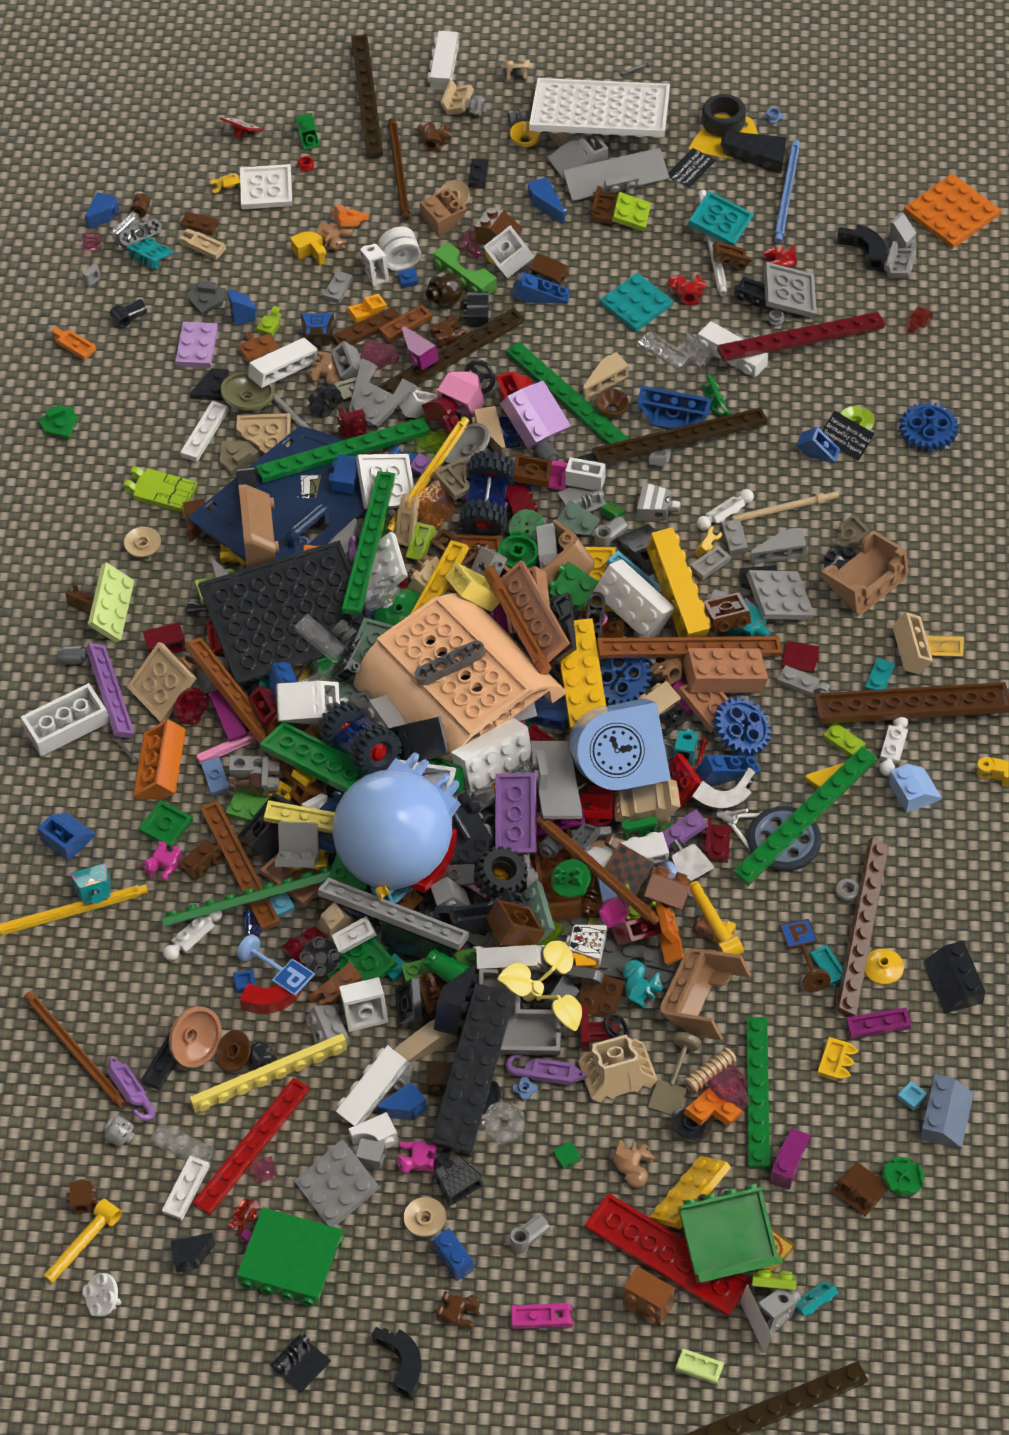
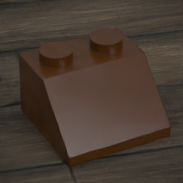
[474,208,522,245]

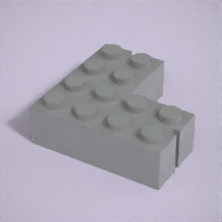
[479,968,561,1055]

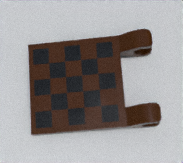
[589,835,654,895]

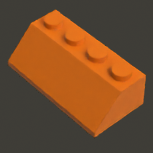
[133,719,186,800]

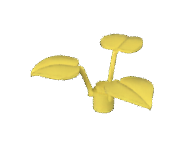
[497,941,582,1032]

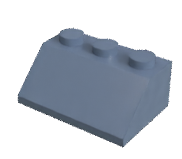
[920,1074,974,1150]

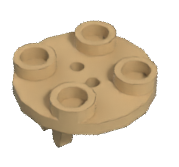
[500,60,533,80]

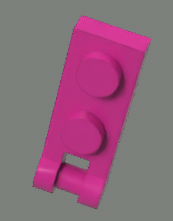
[512,1303,573,1329]

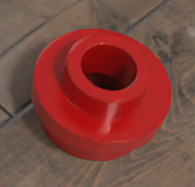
[298,156,315,172]

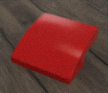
[579,785,614,819]

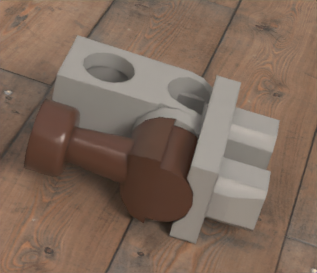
[228,755,280,796]

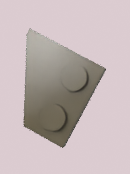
[433,458,470,500]

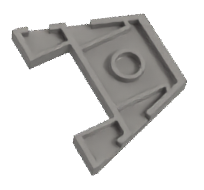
[349,358,418,427]

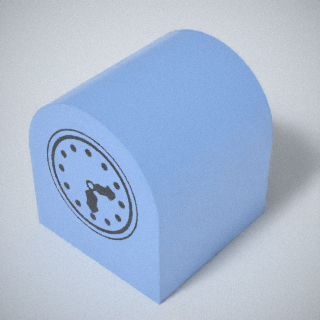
[569,699,671,790]

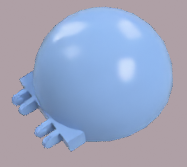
[333,753,461,889]

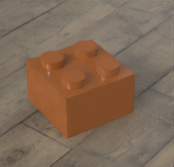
[644,865,690,909]
[623,1266,674,1326]

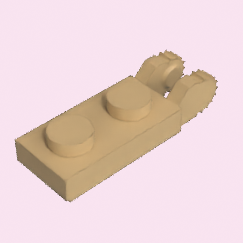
[178,229,226,260]
[395,494,420,547]

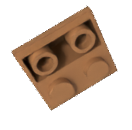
[420,187,467,236]

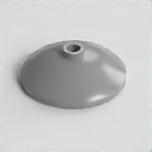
[444,423,490,465]

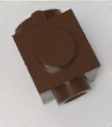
[66,1179,98,1214]

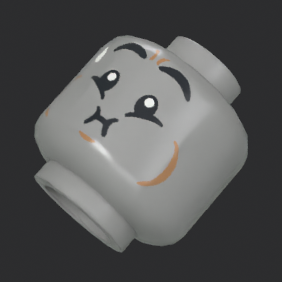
[103,1116,135,1147]

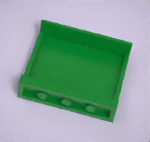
[678,1184,783,1283]
[237,1207,344,1307]

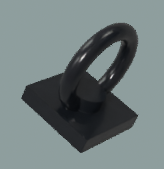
[395,978,432,1029]

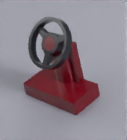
[580,1005,628,1052]

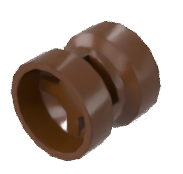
[130,193,151,218]

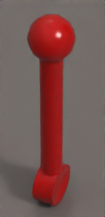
[693,738,709,773]

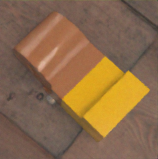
[695,914,736,944]

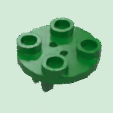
[508,509,545,543]
[551,859,591,898]

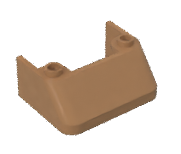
[239,484,279,568]
[503,519,595,597]
[660,948,751,1040]

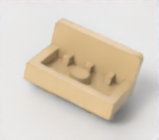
[441,80,474,115]

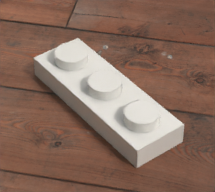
[162,1156,210,1221]

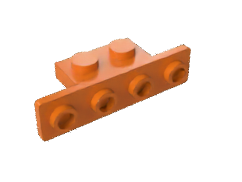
[652,901,684,965]

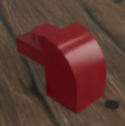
[422,396,459,434]

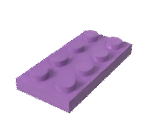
[495,772,536,853]

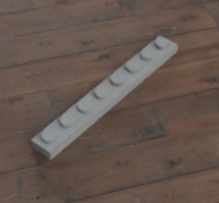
[318,878,469,950]

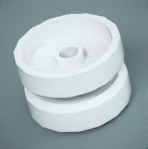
[378,227,421,271]

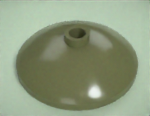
[221,372,275,411]

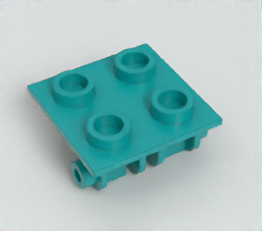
[127,238,175,269]

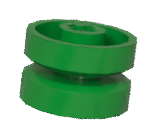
[498,535,538,575]

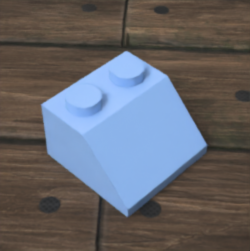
[889,764,942,813]

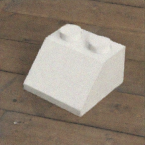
[483,225,535,278]
[339,977,389,1032]

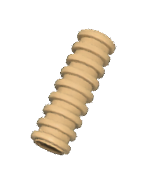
[684,1047,736,1094]

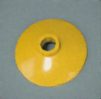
[864,949,904,985]

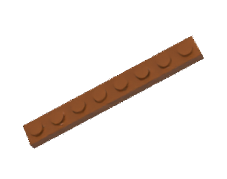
[200,800,281,932]

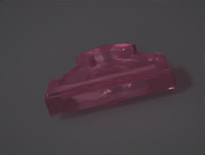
[461,229,481,259]

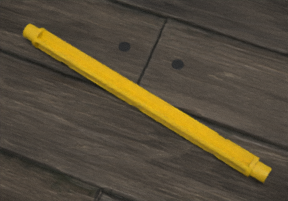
[386,417,469,533]
[0,884,148,935]

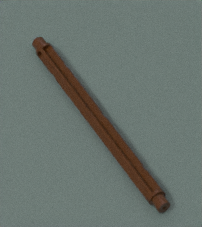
[388,118,410,221]

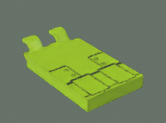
[123,466,198,513]

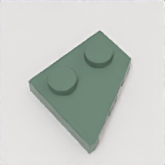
[557,500,601,535]

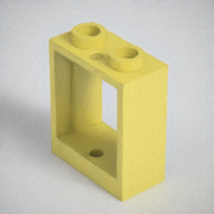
[445,562,500,612]

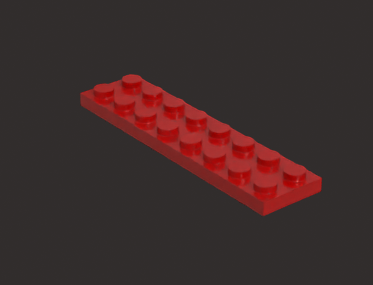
[585,1193,752,1318]

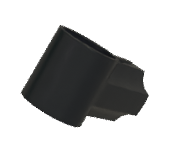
[109,299,147,328]

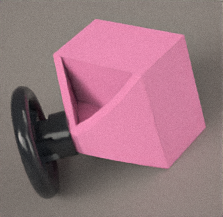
[437,360,496,419]

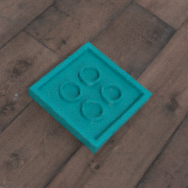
[687,191,754,246]
[599,273,674,333]

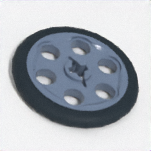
[747,806,822,871]

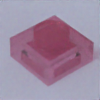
[82,233,102,250]
[251,1156,278,1183]

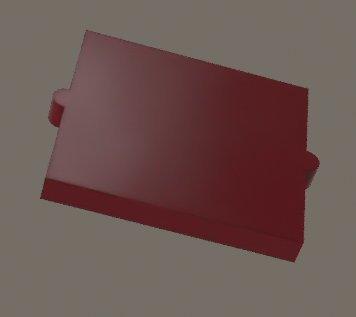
[782,641,820,673]

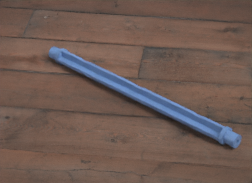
[774,140,800,243]

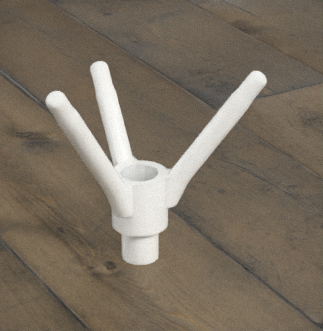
[717,809,760,851]

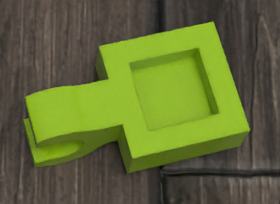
[256,306,282,338]

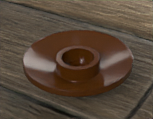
[216,1030,251,1071]

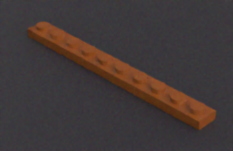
[596,636,782,658]
[184,637,296,785]

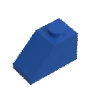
[85,192,119,229]
[227,289,257,326]
[797,426,840,463]
[378,1082,427,1120]

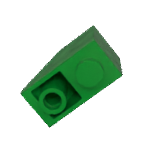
[293,113,320,150]

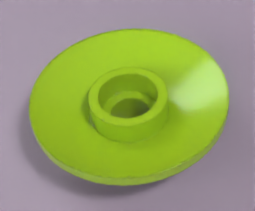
[840,406,875,430]

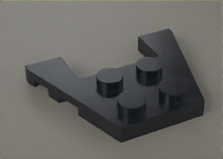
[510,592,577,667]

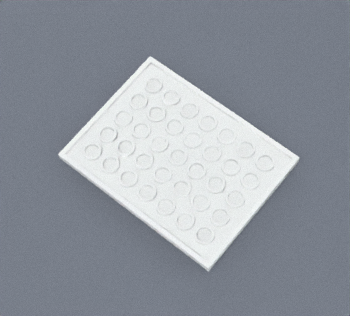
[529,78,670,138]

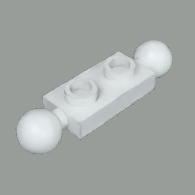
[697,489,754,531]
[879,717,908,776]
[163,910,222,961]

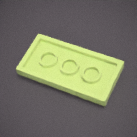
[88,562,134,643]

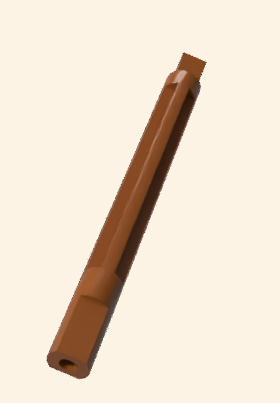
[483,566,552,675]

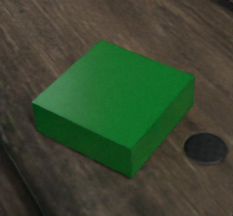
[553,1141,581,1170]

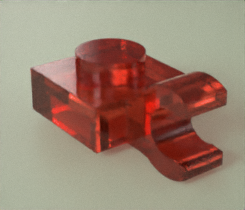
[907,306,933,334]
[228,1199,261,1236]

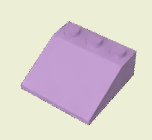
[500,381,571,450]

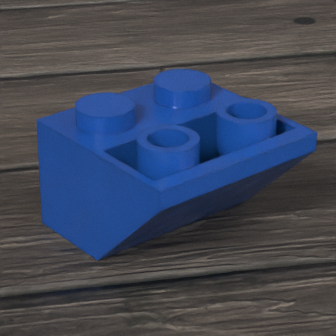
[37,813,96,861]

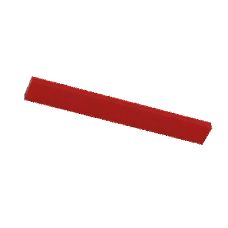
[192,1077,310,1216]

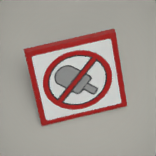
[219,117,263,138]

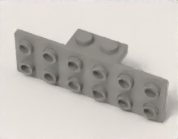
[563,148,669,202]
[531,741,582,819]

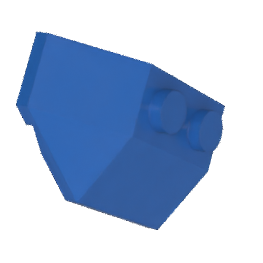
[637,385,711,429]

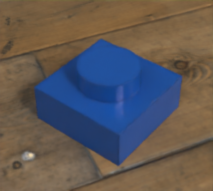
[397,268,419,288]

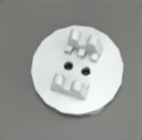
[82,1273,121,1316]

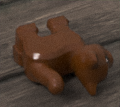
[430,316,467,349]
[436,1291,480,1329]

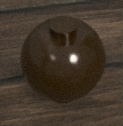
[425,271,463,306]

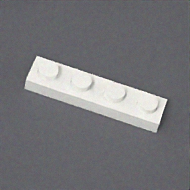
[180,401,229,462]

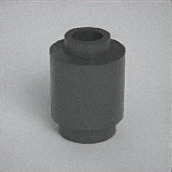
[535,440,560,464]
[58,645,86,665]
[539,834,563,858]

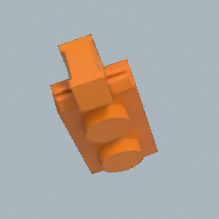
[51,327,96,361]

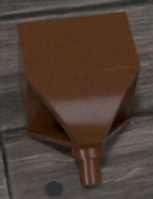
[486,900,545,947]

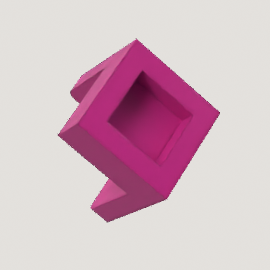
[548,460,568,491]
[599,896,630,928]

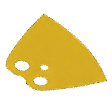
[689,114,758,158]

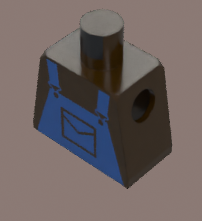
[300,313,335,352]

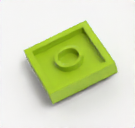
[612,192,651,232]
[752,1268,797,1290]

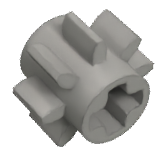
[466,96,488,115]

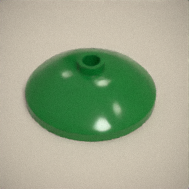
[373,589,421,626]

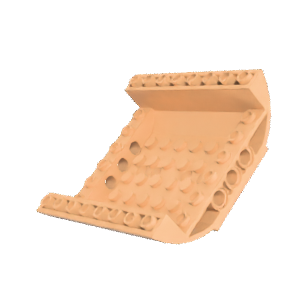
[353,593,567,763]

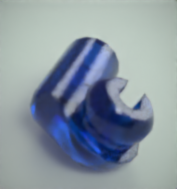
[243,911,262,937]

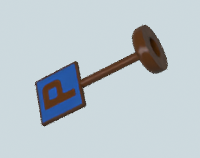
[780,919,831,992]

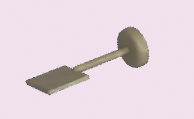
[648,1032,702,1116]

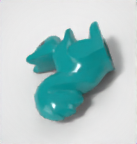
[622,960,663,1009]

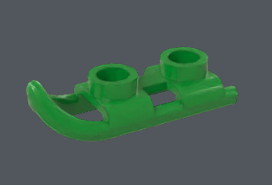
[701,375,730,416]

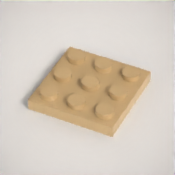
[127,642,196,722]

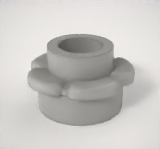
[767,309,784,325]

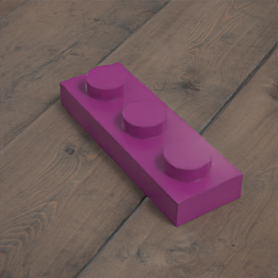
[846,1007,911,1039]

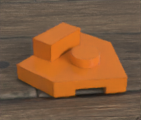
[331,205,369,227]

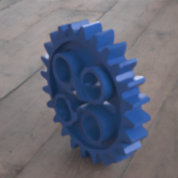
[899,401,959,452]
[599,658,652,706]
[712,696,772,757]

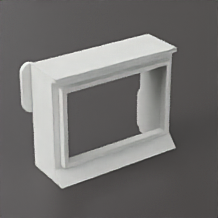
[473,945,548,975]

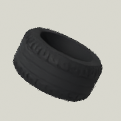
[702,94,746,137]

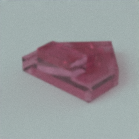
[360,340,399,371]
[706,1064,749,1107]

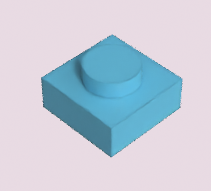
[269,892,295,918]
[897,1081,927,1111]

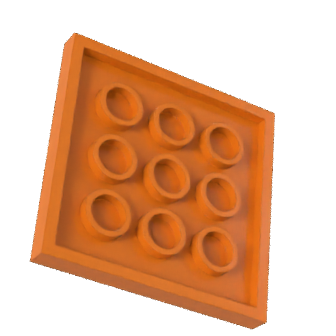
[904,174,1002,249]

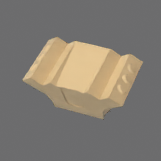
[613,780,681,827]
[578,1035,658,1103]

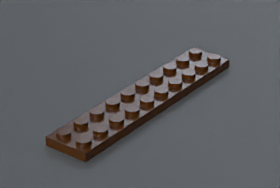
[815,682,1009,724]

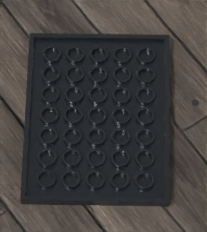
[198,540,371,685]

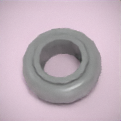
[836,879,859,901]

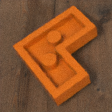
[684,1087,742,1127]

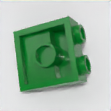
[548,561,599,614]

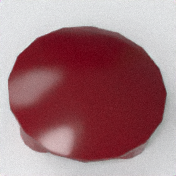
[174,687,209,725]

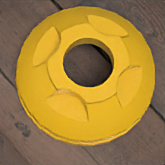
[510,121,541,148]

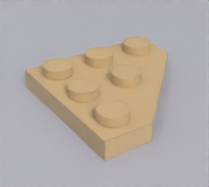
[236,413,291,454]

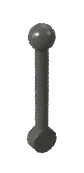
[620,61,652,76]
[113,736,138,764]

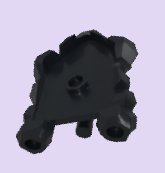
[449,790,495,866]

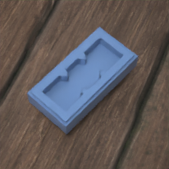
[201,757,229,796]

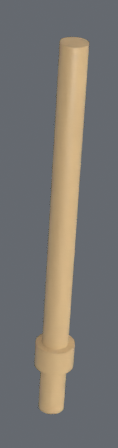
[732,491,839,521]

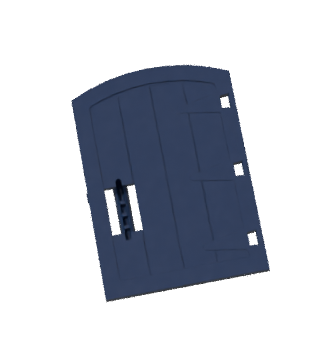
[187,426,368,562]

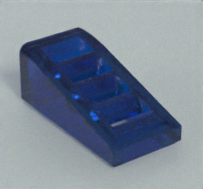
[499,416,521,448]

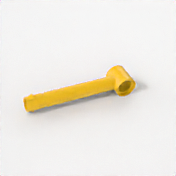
[690,881,744,955]
[43,1199,122,1284]

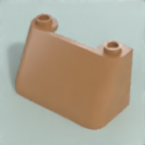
[822,530,908,614]

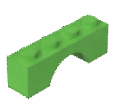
[433,242,497,295]

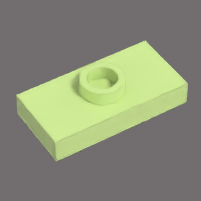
[675,1349,724,1385]

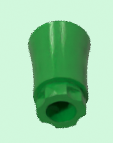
[424,949,471,984]

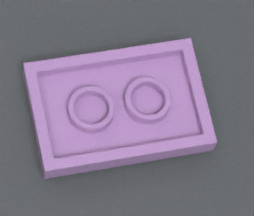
[175,322,218,368]

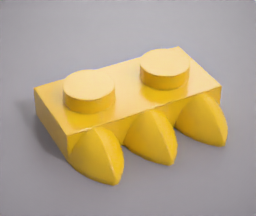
[817,1037,858,1081]

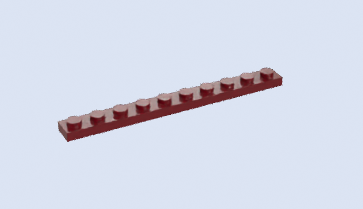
[717,312,885,362]

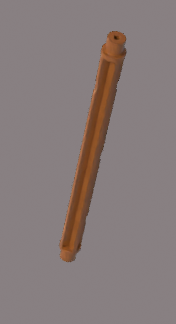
[536,814,660,926]
[24,991,127,1108]

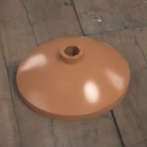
[169,1006,222,1068]

